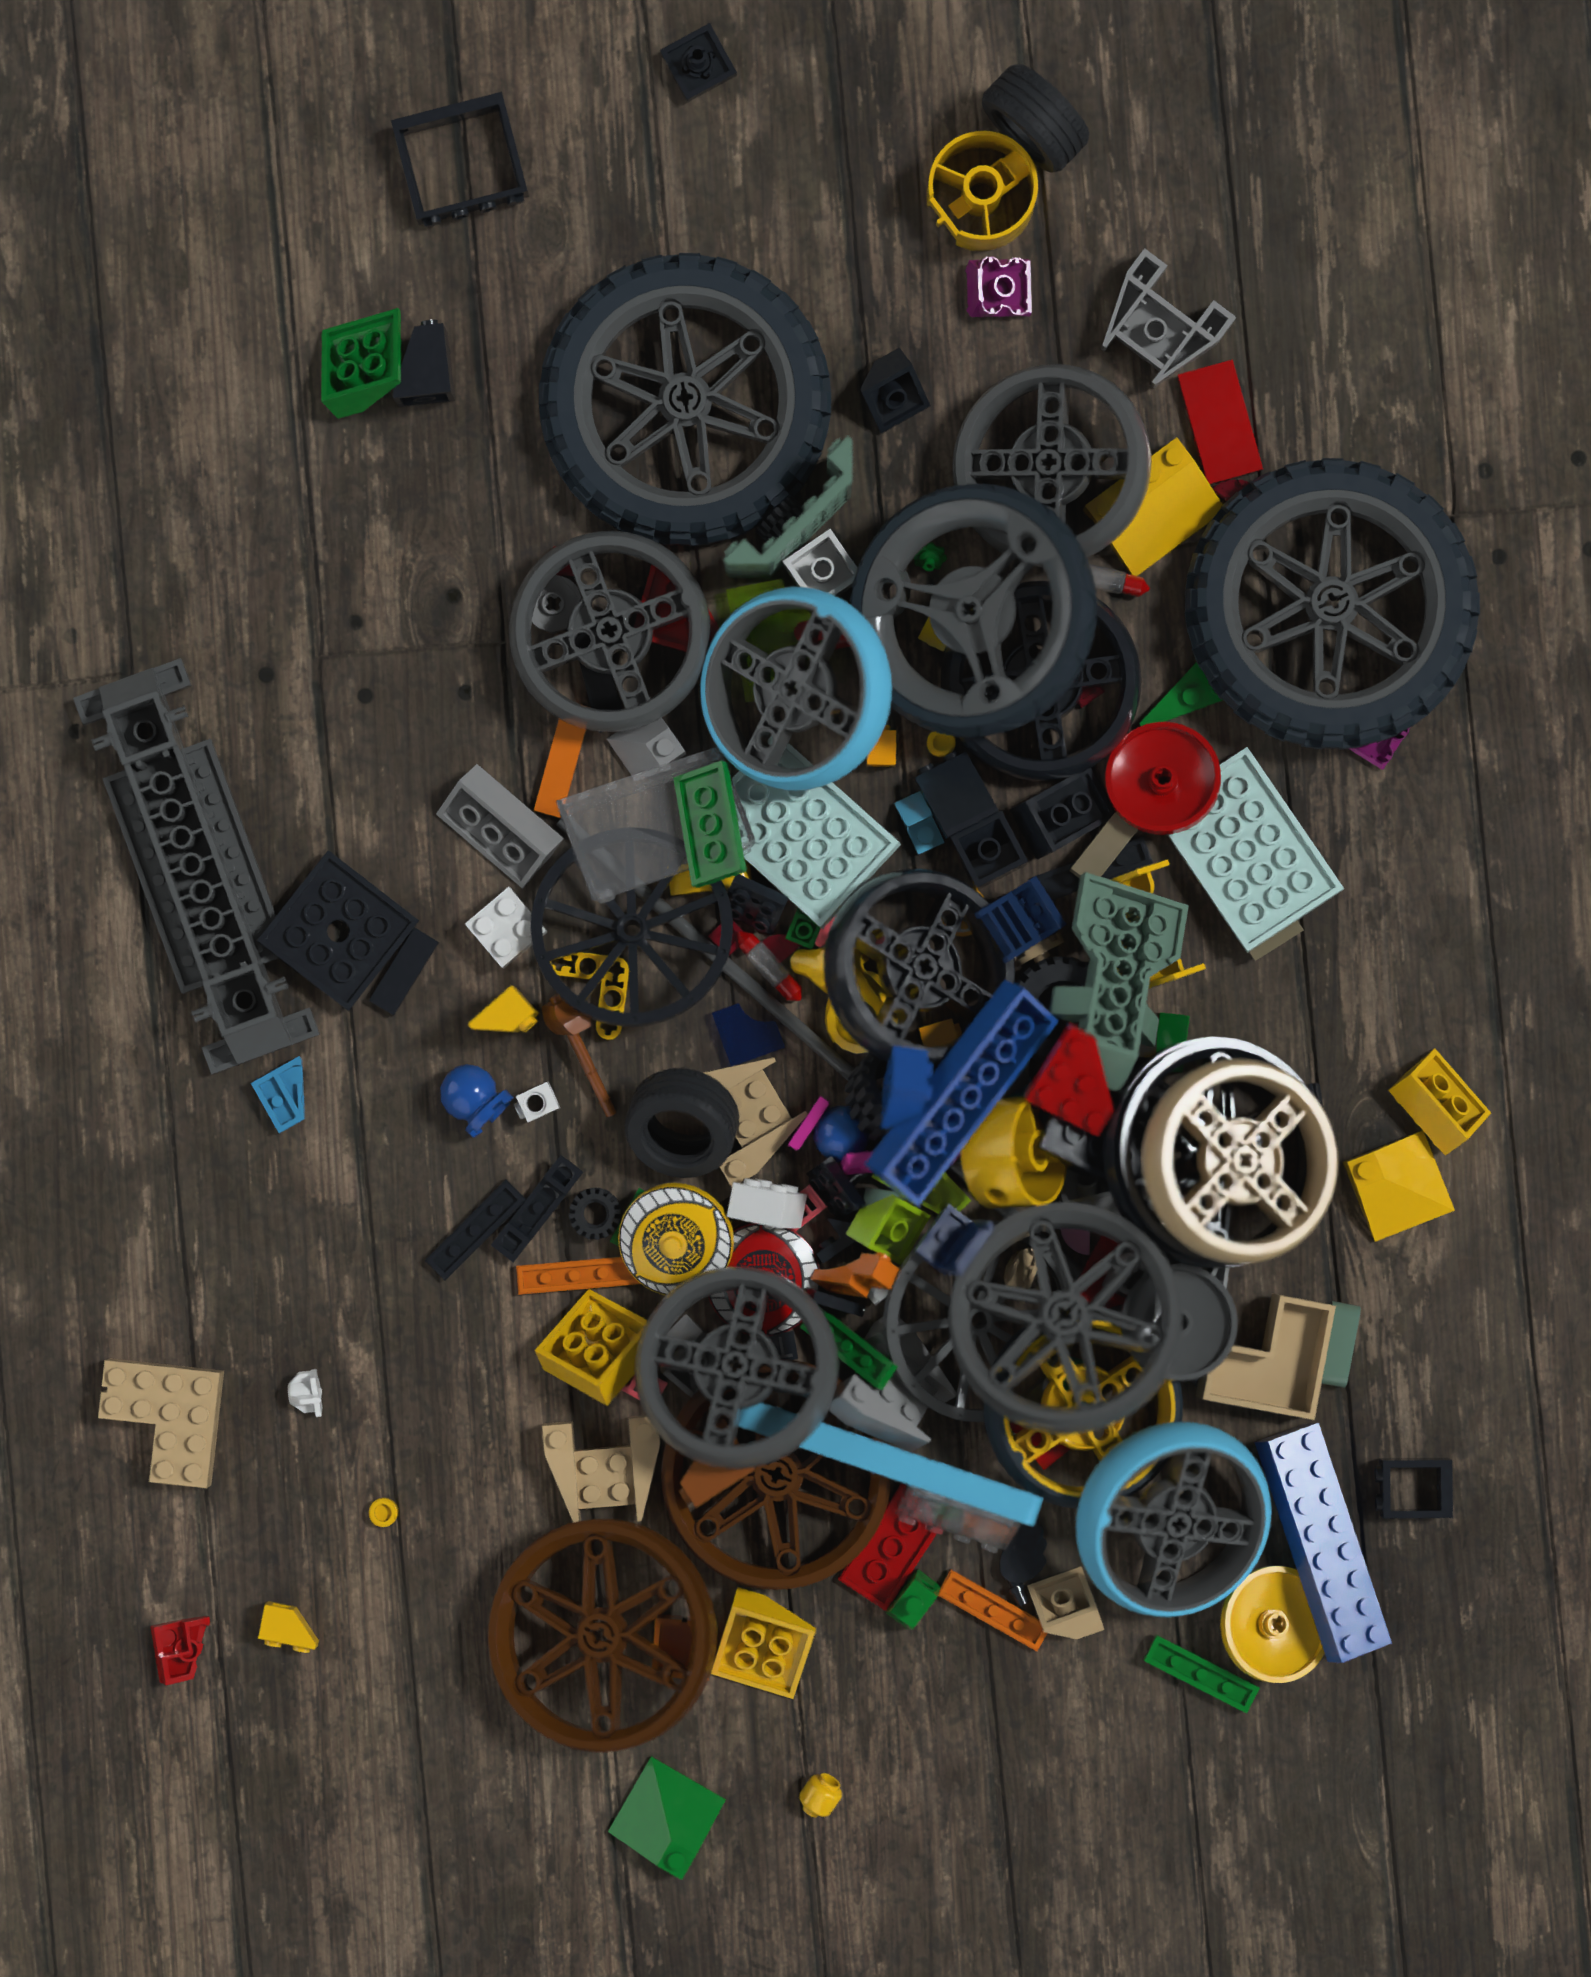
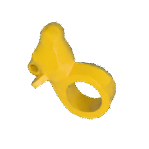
[790,947,898,1054]

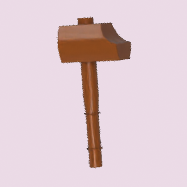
[542,994,617,1117]

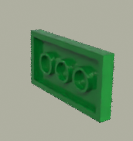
[673,760,747,888]

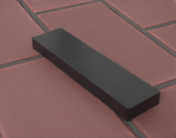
[1037,836,1153,901]
[425,1179,526,1281]

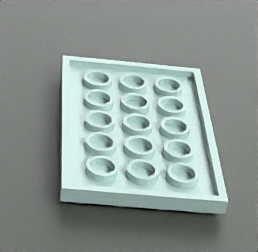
[731,736,901,929]
[1167,747,1344,953]

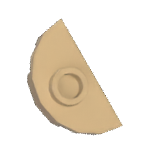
[1014,933,1065,968]
[1004,1247,1037,1304]

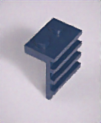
[974,876,1067,963]
[913,1204,995,1276]

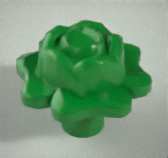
[913,542,947,571]

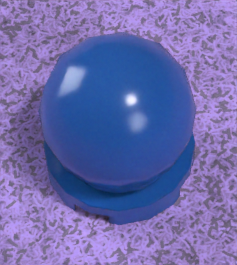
[440,1064,514,1138]
[813,1106,871,1162]

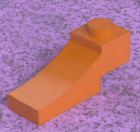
[811,1252,900,1298]

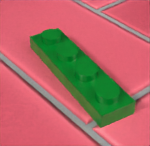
[800,1304,898,1390]
[1143,1634,1260,1714]

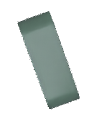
[1321,1301,1361,1388]

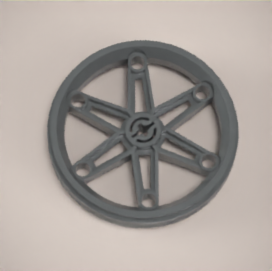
[948,1202,1182,1434]

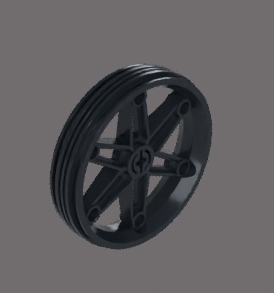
[1102,1037,1309,1268]

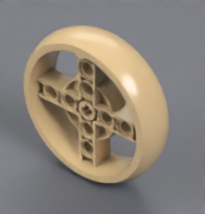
[1142,1059,1338,1264]

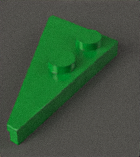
[1139,662,1223,727]

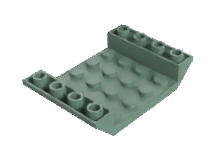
[724,436,852,578]

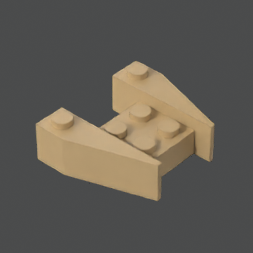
[688,1058,808,1187]
[542,1415,661,1523]

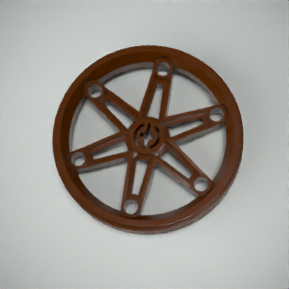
[662,1359,891,1590]
[488,1519,717,1752]

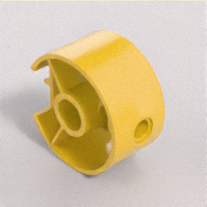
[927,131,1038,251]
[961,1096,1067,1208]

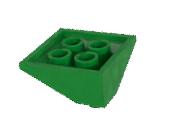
[321,308,401,419]
[608,1756,726,1880]

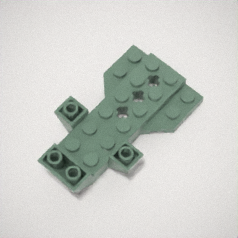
[1049,872,1189,1093]

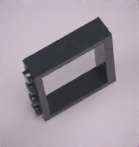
[391,92,529,227]

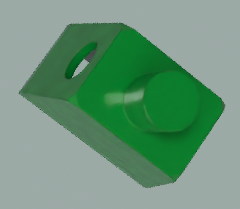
[885,1569,941,1630]

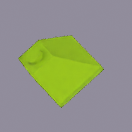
[846,1194,931,1265]

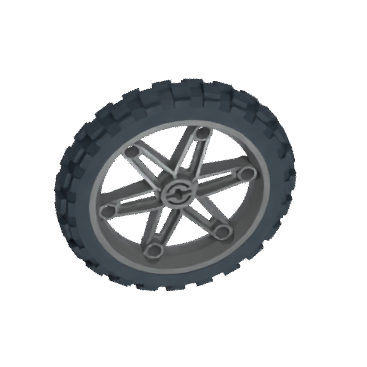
[539,253,831,547]
[1185,458,1480,750]

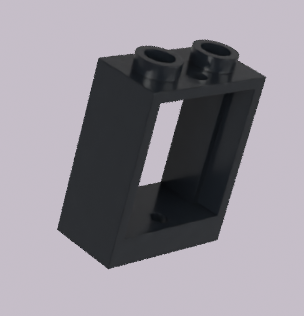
[1374,1458,1453,1518]

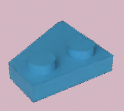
[251,1056,305,1133]

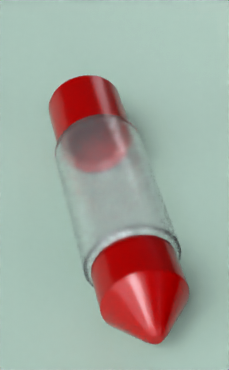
[1089,564,1150,597]
[737,931,802,1001]

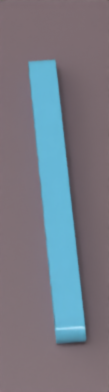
[738,1402,1043,1526]

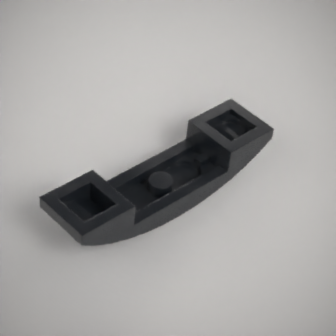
[575,633,622,733]
[491,1154,584,1263]

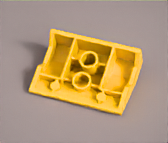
[1083,437,1223,576]

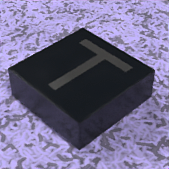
[768,1330,798,1360]

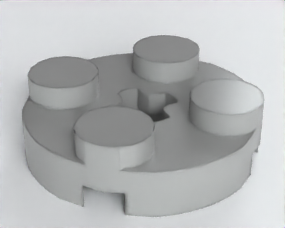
[532,575,582,633]

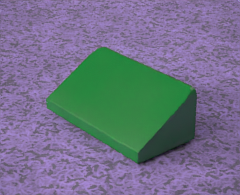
[1157,1012,1190,1073]

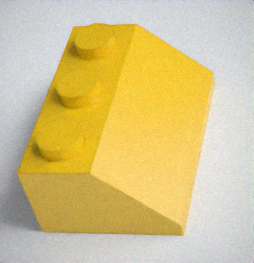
[468,986,540,1033]
[1388,1048,1491,1156]

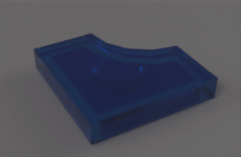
[712,1003,785,1067]

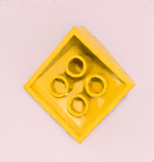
[1343,1130,1455,1242]
[711,1587,816,1699]

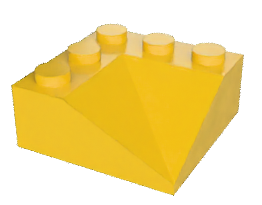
[534,1289,647,1406]

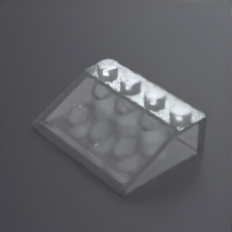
[894,1483,1020,1553]

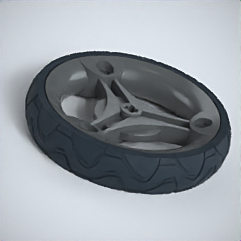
[850,484,1097,737]

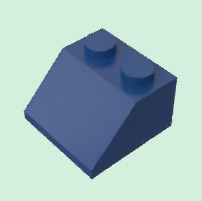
[881,1045,933,1128]

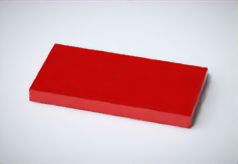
[1177,359,1263,485]
[838,1483,949,1611]

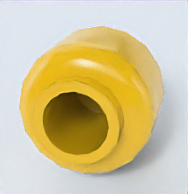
[799,1773,842,1818]

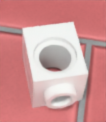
[514,1082,560,1122]

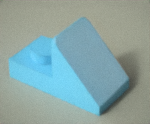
[894,791,944,855]

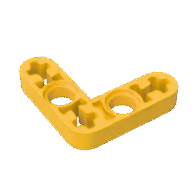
[550,952,629,1040]

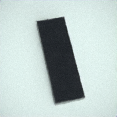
[369,927,440,1015]

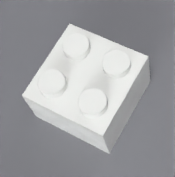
[783,529,857,597]
[465,887,548,969]
[727,1178,807,1228]

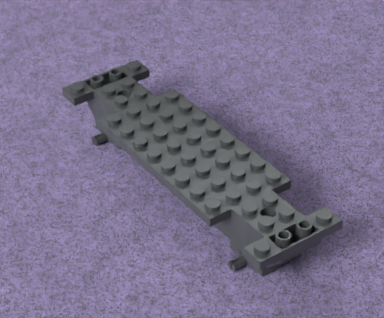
[73,658,320,1075]

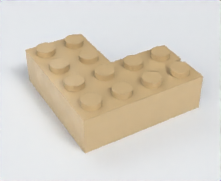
[1195,1293,1336,1420]
[98,1358,224,1488]

